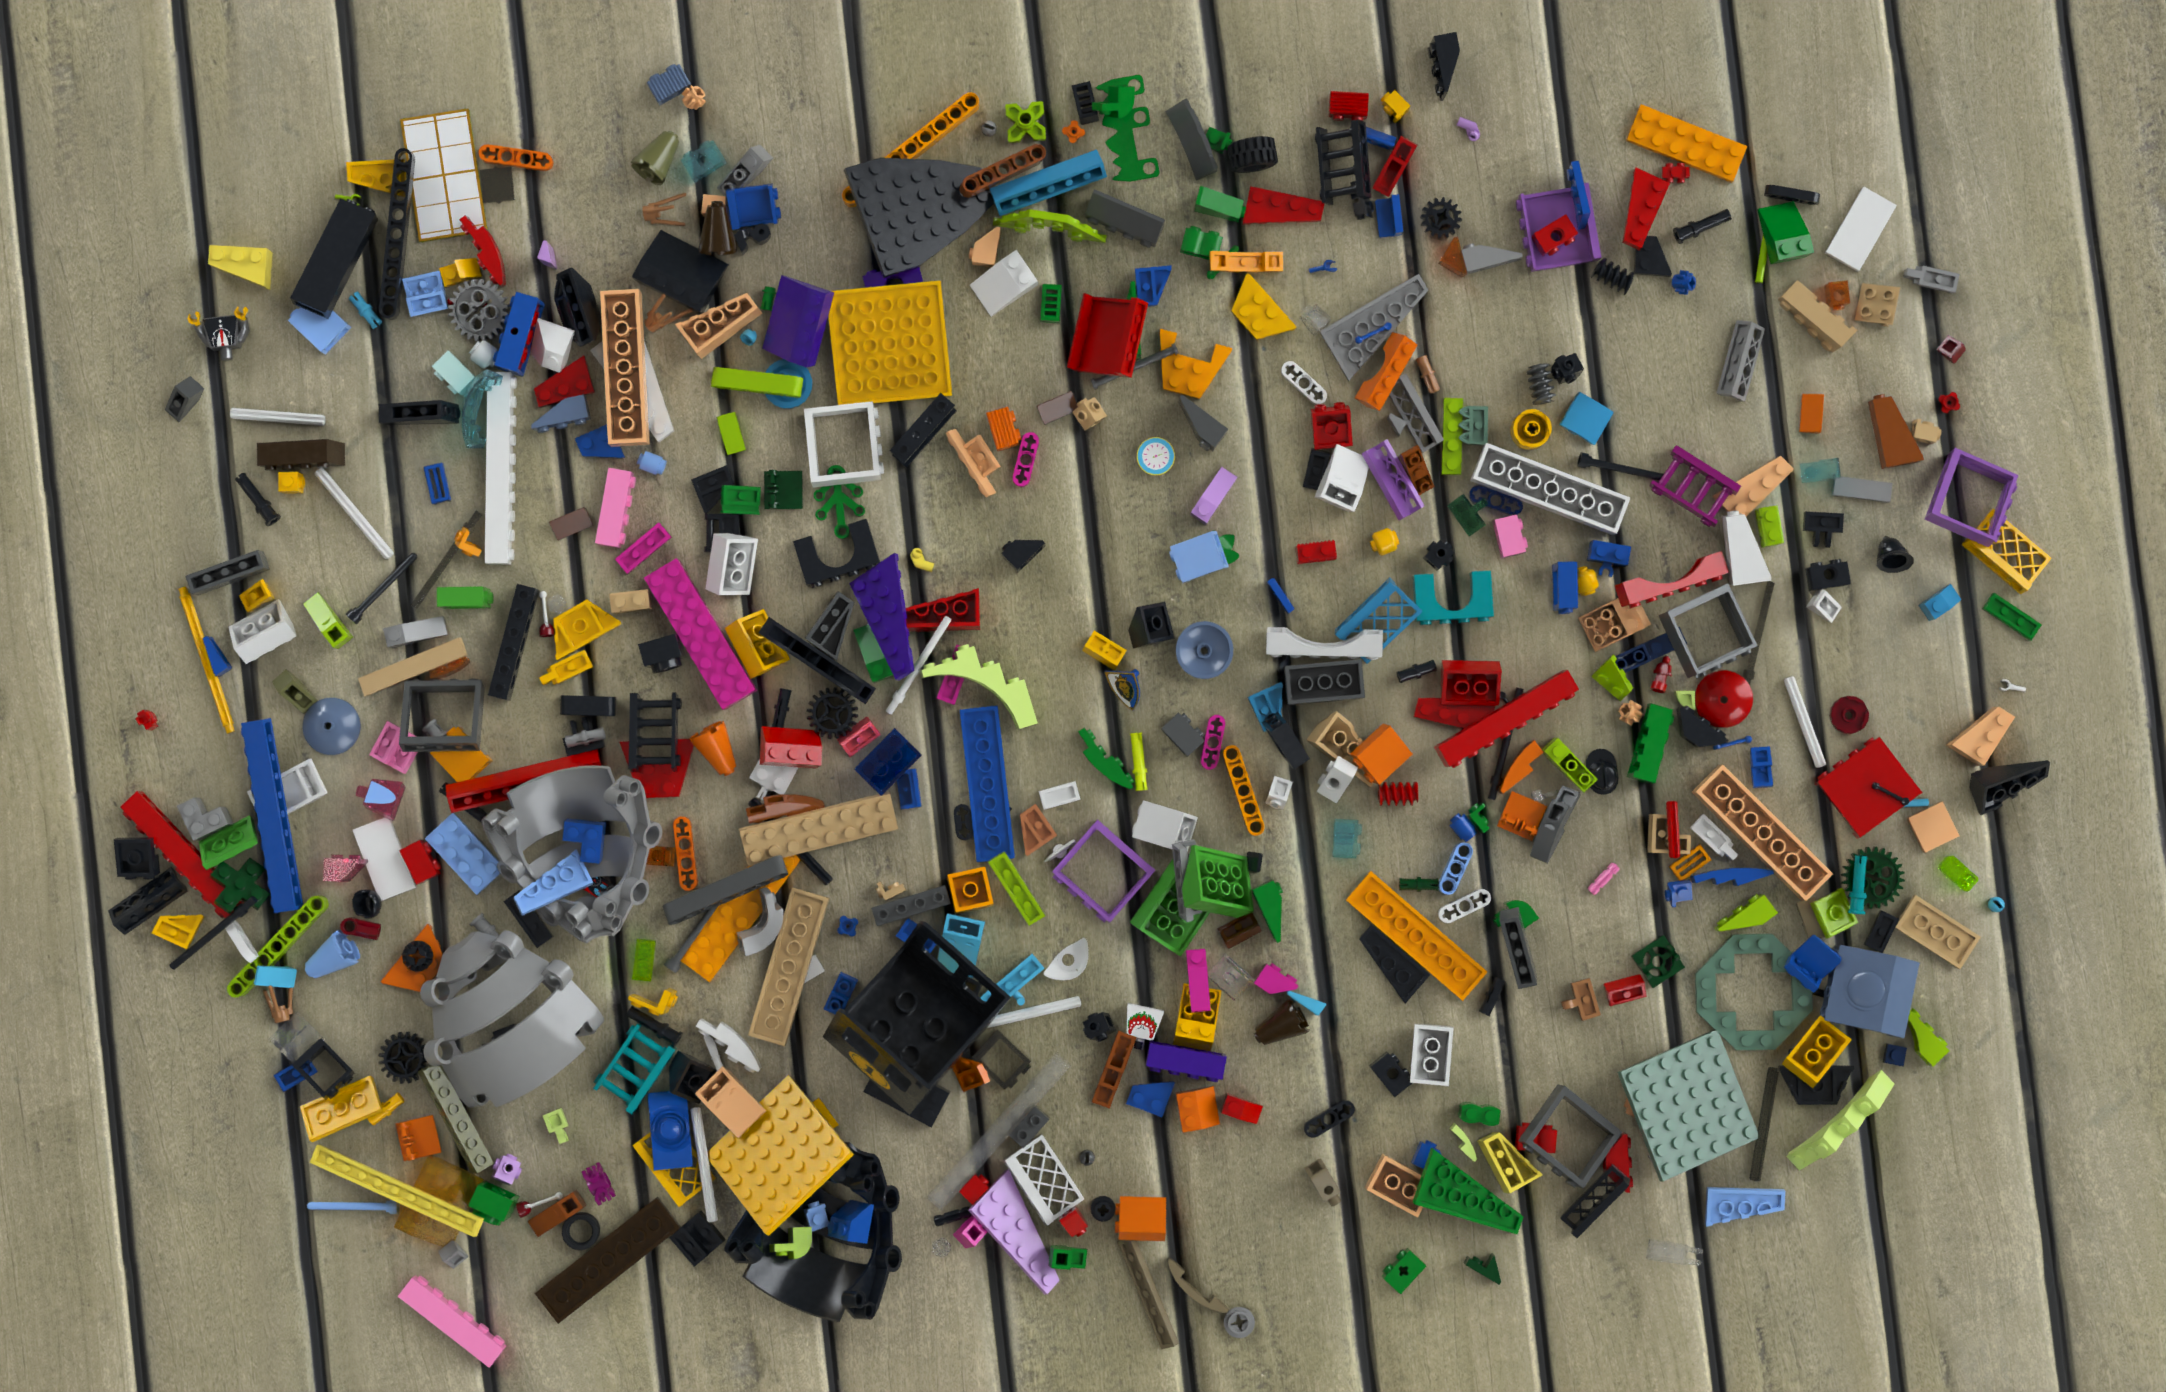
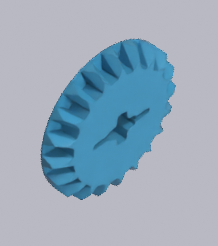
[765,359,812,409]

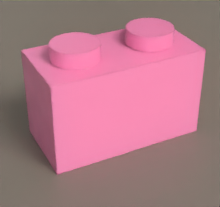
[1492,515,1528,558]

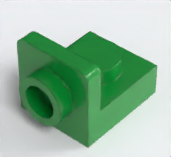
[1206,126,1232,154]
[1467,803,1490,833]

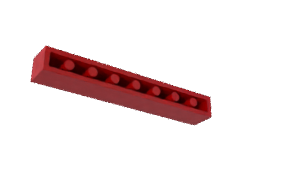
[1434,670,1579,768]
[446,749,602,813]
[120,791,245,918]

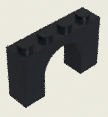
[793,519,880,588]

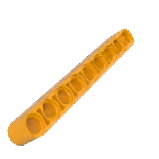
[842,92,980,207]

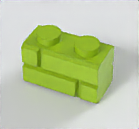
[1755,505,1784,548]

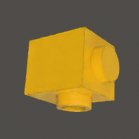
[278,472,305,494]

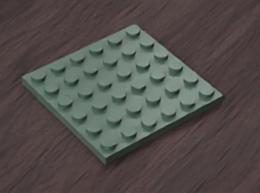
[1617,1030,1760,1182]

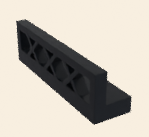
[108,867,188,935]
[1560,1164,1630,1238]

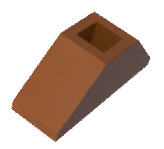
[1398,445,1434,495]

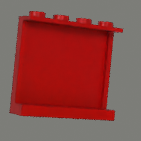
[1067,293,1148,378]
[1815,737,1923,839]

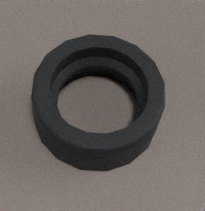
[562,1212,600,1250]

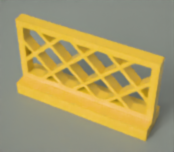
[1962,509,2052,594]
[632,1132,716,1207]

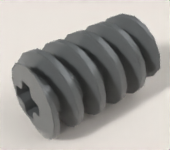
[1526,363,1556,405]

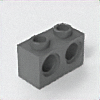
[1009,1105,1050,1148]

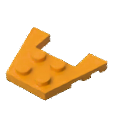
[1160,329,1232,399]

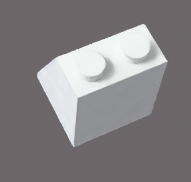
[1132,800,1198,852]

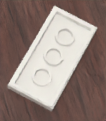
[1825,187,1897,272]
[353,816,417,901]

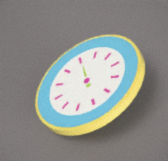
[1137,437,1175,476]

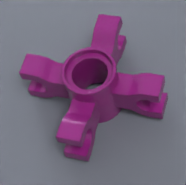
[582,1162,616,1206]

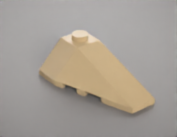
[1306,711,1373,787]

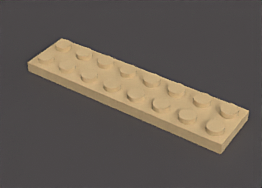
[739,792,898,866]
[748,887,829,1046]

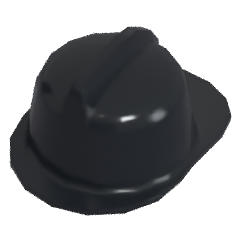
[1586,749,1619,795]

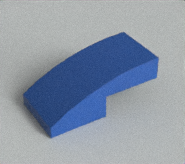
[1750,746,1773,789]

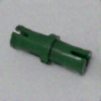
[1399,877,1439,892]

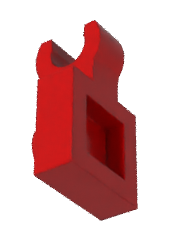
[135,710,159,731]

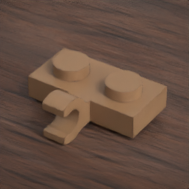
[1561,978,1601,1021]

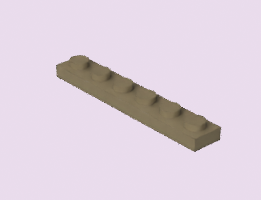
[1117,1240,1179,1349]

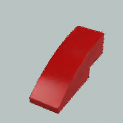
[1372,136,1418,197]

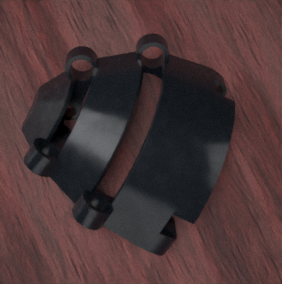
[724,1142,902,1322]

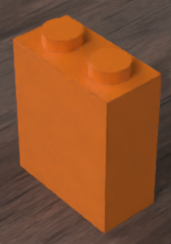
[1350,723,1413,785]
[1115,1196,1166,1241]

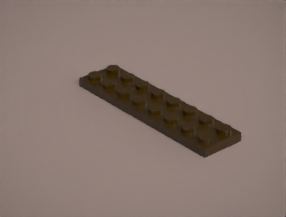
[534,1197,681,1324]

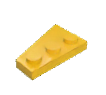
[346,159,406,197]

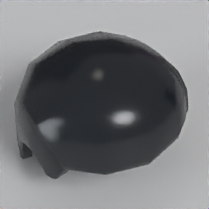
[352,889,382,919]

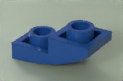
[824,972,858,1014]

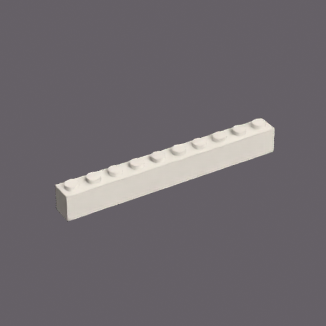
[485,372,517,565]

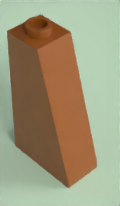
[1868,394,1924,469]

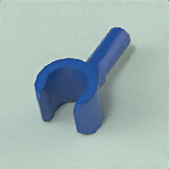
[1309,260,1337,273]

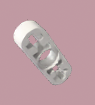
[1281,361,1327,405]
[1438,889,1491,923]
[225,920,259,963]

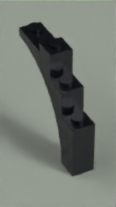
[758,617,876,704]

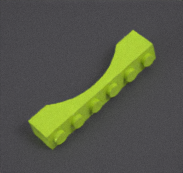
[1907,1008,1950,1067]

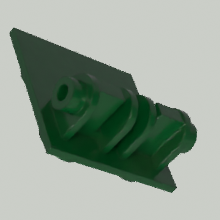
[764,470,803,509]

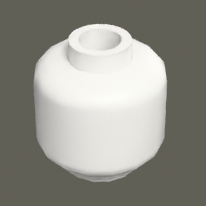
[469,340,498,369]

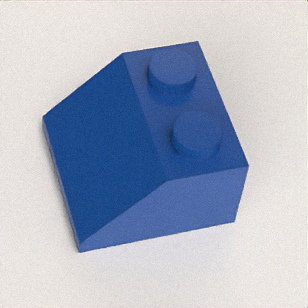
[828,1200,874,1244]

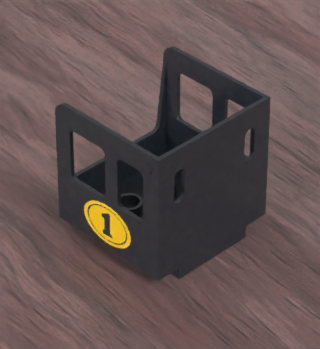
[822,921,1011,1115]

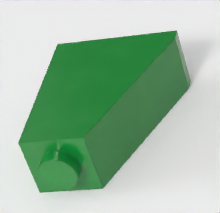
[1194,186,1246,222]

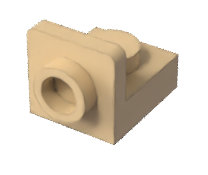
[876,882,907,901]

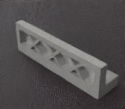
[1717,320,1765,402]
[1389,374,1444,453]
[1172,839,1202,922]

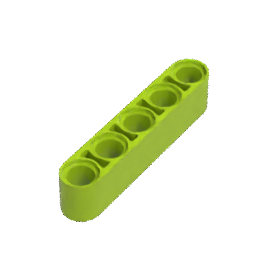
[711,367,804,398]

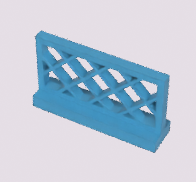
[1335,577,1422,664]

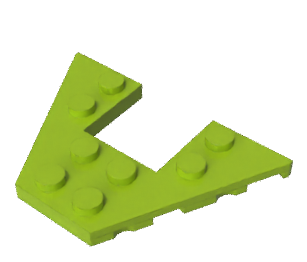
[993,209,1107,243]

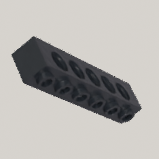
[488,584,539,701]

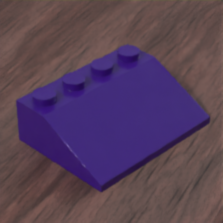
[762,275,834,368]

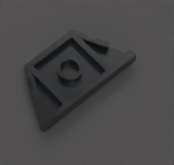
[1778,1065,1854,1105]

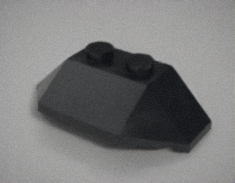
[554,268,602,347]

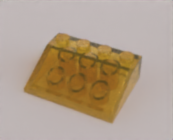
[394,1155,484,1247]

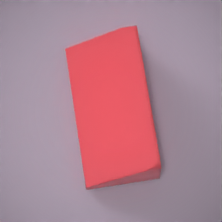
[837,717,881,757]

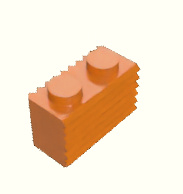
[986,407,1022,451]

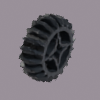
[807,687,859,739]
[378,1031,428,1084]

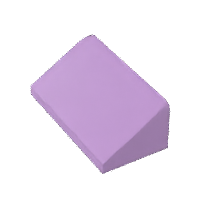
[537,240,557,269]

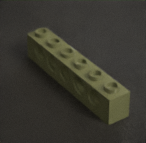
[418,1065,494,1173]

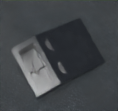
[1428,32,1460,101]

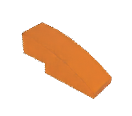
[1498,740,1544,794]

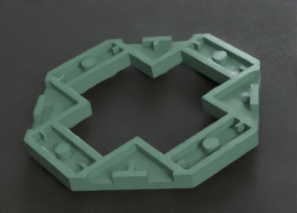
[1695,934,1813,1050]

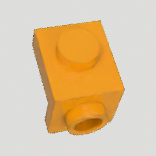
[454,526,482,557]

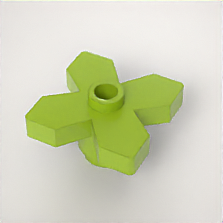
[1005,101,1046,143]

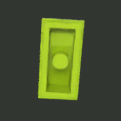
[716,412,746,455]

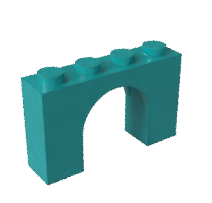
[1412,571,1494,625]

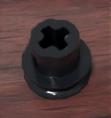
[1091,1196,1115,1222]

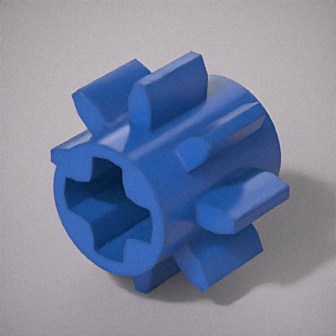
[1672,270,1696,295]

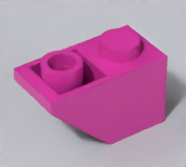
[1253,963,1298,994]

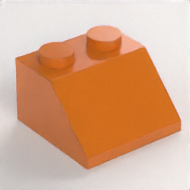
[1176,1086,1220,1133]

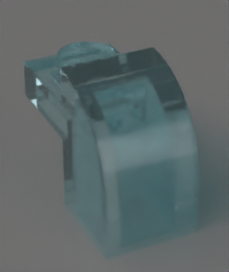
[1800,458,1841,483]

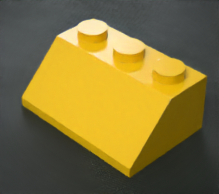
[724,609,790,679]

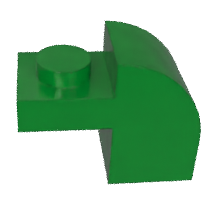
[1092,85,1135,118]
[1492,900,1539,929]
[1048,1245,1088,1270]

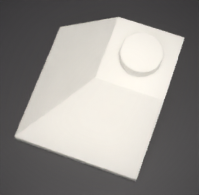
[530,318,574,373]

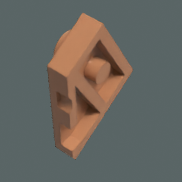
[1020,804,1057,856]

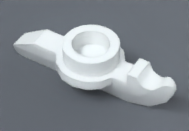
[1044,839,1076,862]

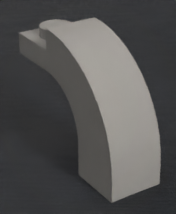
[736,887,783,956]

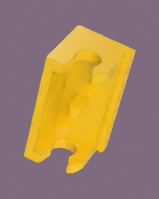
[1082,630,1127,671]

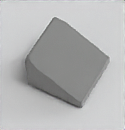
[1387,413,1406,437]
[439,1240,468,1269]

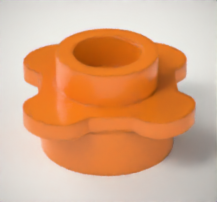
[1062,120,1085,143]

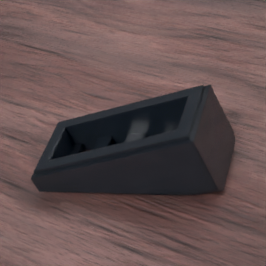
[1072,81,1099,125]

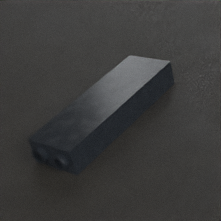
[290,198,378,319]

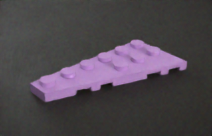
[968,1169,1060,1295]

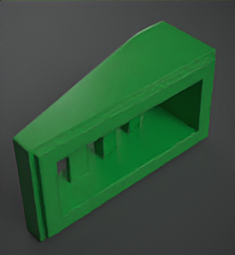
[1040,284,1062,323]

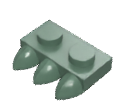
[1458,406,1488,445]

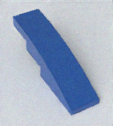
[1690,868,1774,886]

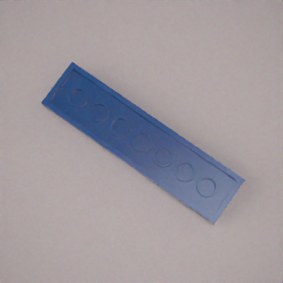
[960,705,1015,862]

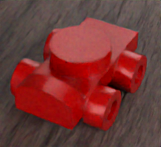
[1662,163,1690,183]

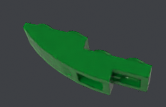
[1078,727,1135,789]

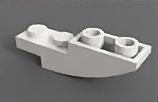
[696,1019,762,1073]

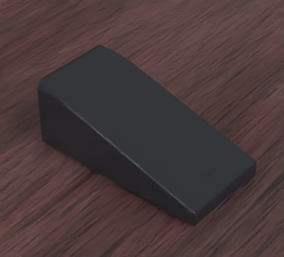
[1303,448,1330,490]

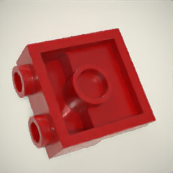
[1310,402,1353,450]

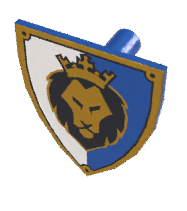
[1105,669,1140,711]

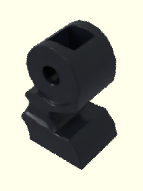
[734,223,771,255]

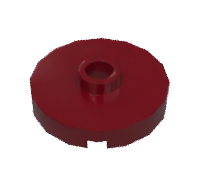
[1829,696,1869,734]

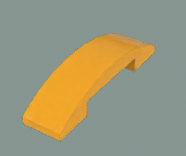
[1209,251,1283,272]

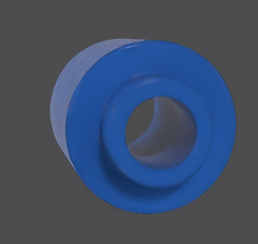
[1449,813,1477,842]

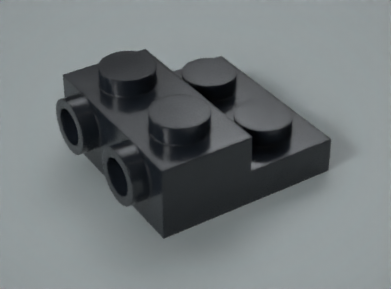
[114,837,160,880]

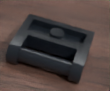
[704,514,739,553]

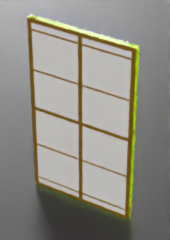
[400,108,488,243]

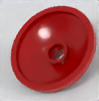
[1695,670,1753,728]

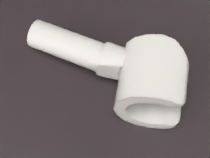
[1999,679,2026,692]

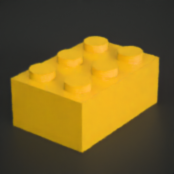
[1781,1015,1852,1088]

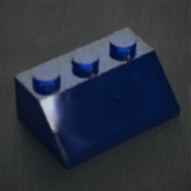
[854,728,922,796]

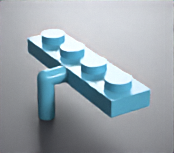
[980,953,1045,1005]

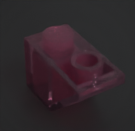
[323,854,368,882]

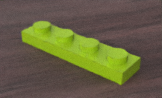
[1441,398,1463,475]
[988,851,1045,926]

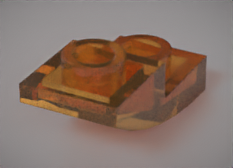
[429,657,470,679]

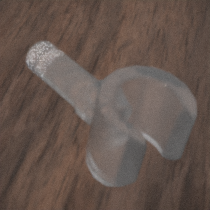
[1531,789,1559,801]

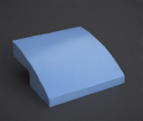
[402,270,448,317]

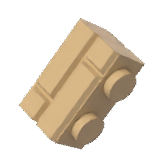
[609,589,653,614]

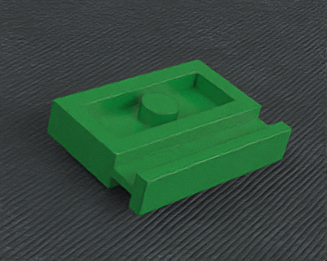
[721,485,761,515]

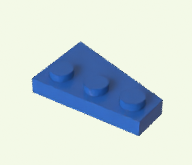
[1567,161,1591,230]

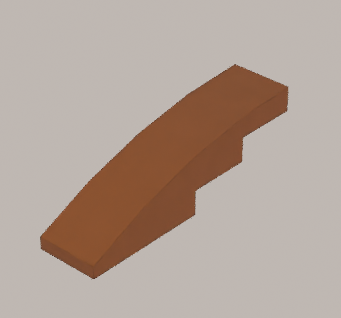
[1092,1030,1137,1109]

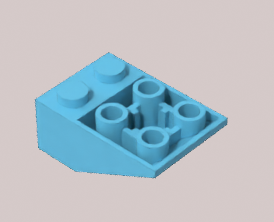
[937,913,985,978]

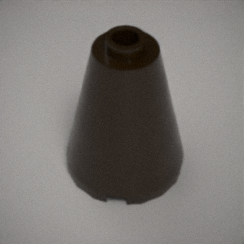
[699,201,737,255]
[1254,998,1310,1045]

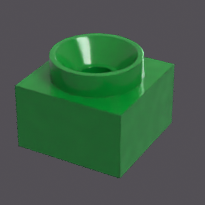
[468,1180,520,1226]

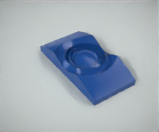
[647,1091,693,1171]

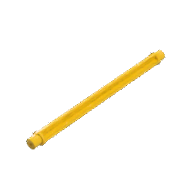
[178,587,235,734]

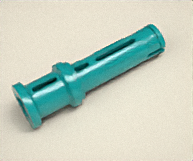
[1848,855,1867,915]

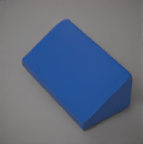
[1366,127,1396,151]

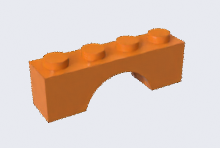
[1355,332,1417,411]

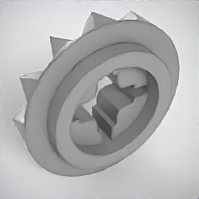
[1224,1307,1255,1338]

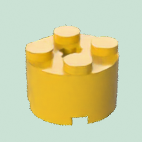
[1510,409,1552,450]

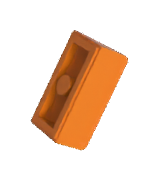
[1799,394,1824,434]

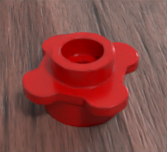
[1938,392,1960,413]

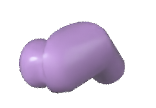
[1457,117,1480,141]

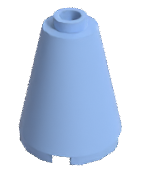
[305,930,360,978]

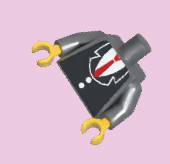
[187,307,250,361]

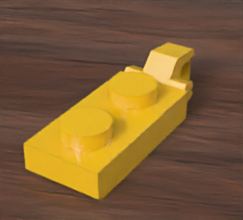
[539,650,593,685]

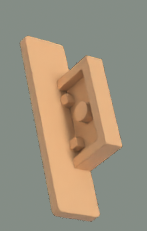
[946,429,1001,497]

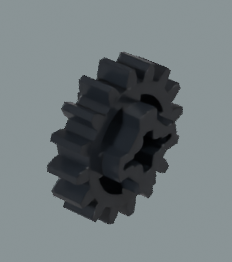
[1420,197,1462,240]

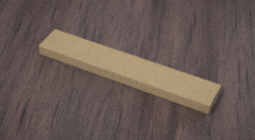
[358,638,468,696]

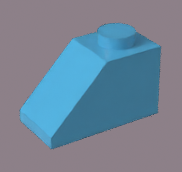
[1918,584,1962,621]

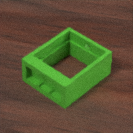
[437,586,494,609]

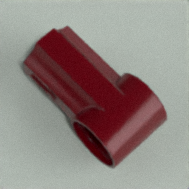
[340,917,381,940]

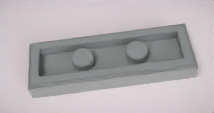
[1832,476,1893,503]

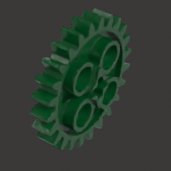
[1841,846,1905,909]

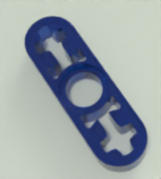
[1468,485,1523,516]

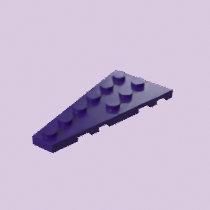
[849,553,914,681]

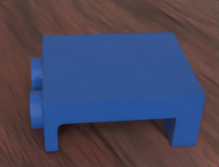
[726,183,781,230]

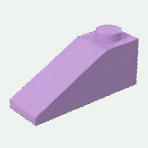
[1190,467,1237,525]

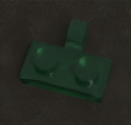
[1447,494,1488,537]

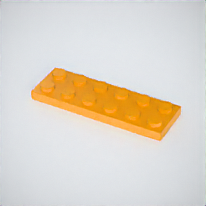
[1626,104,1747,183]

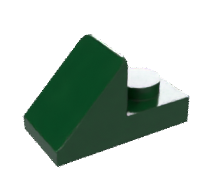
[1463,1253,1501,1285]

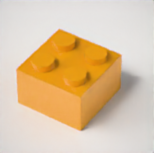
[947,867,994,914]

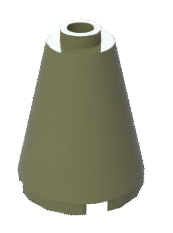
[631,131,679,185]

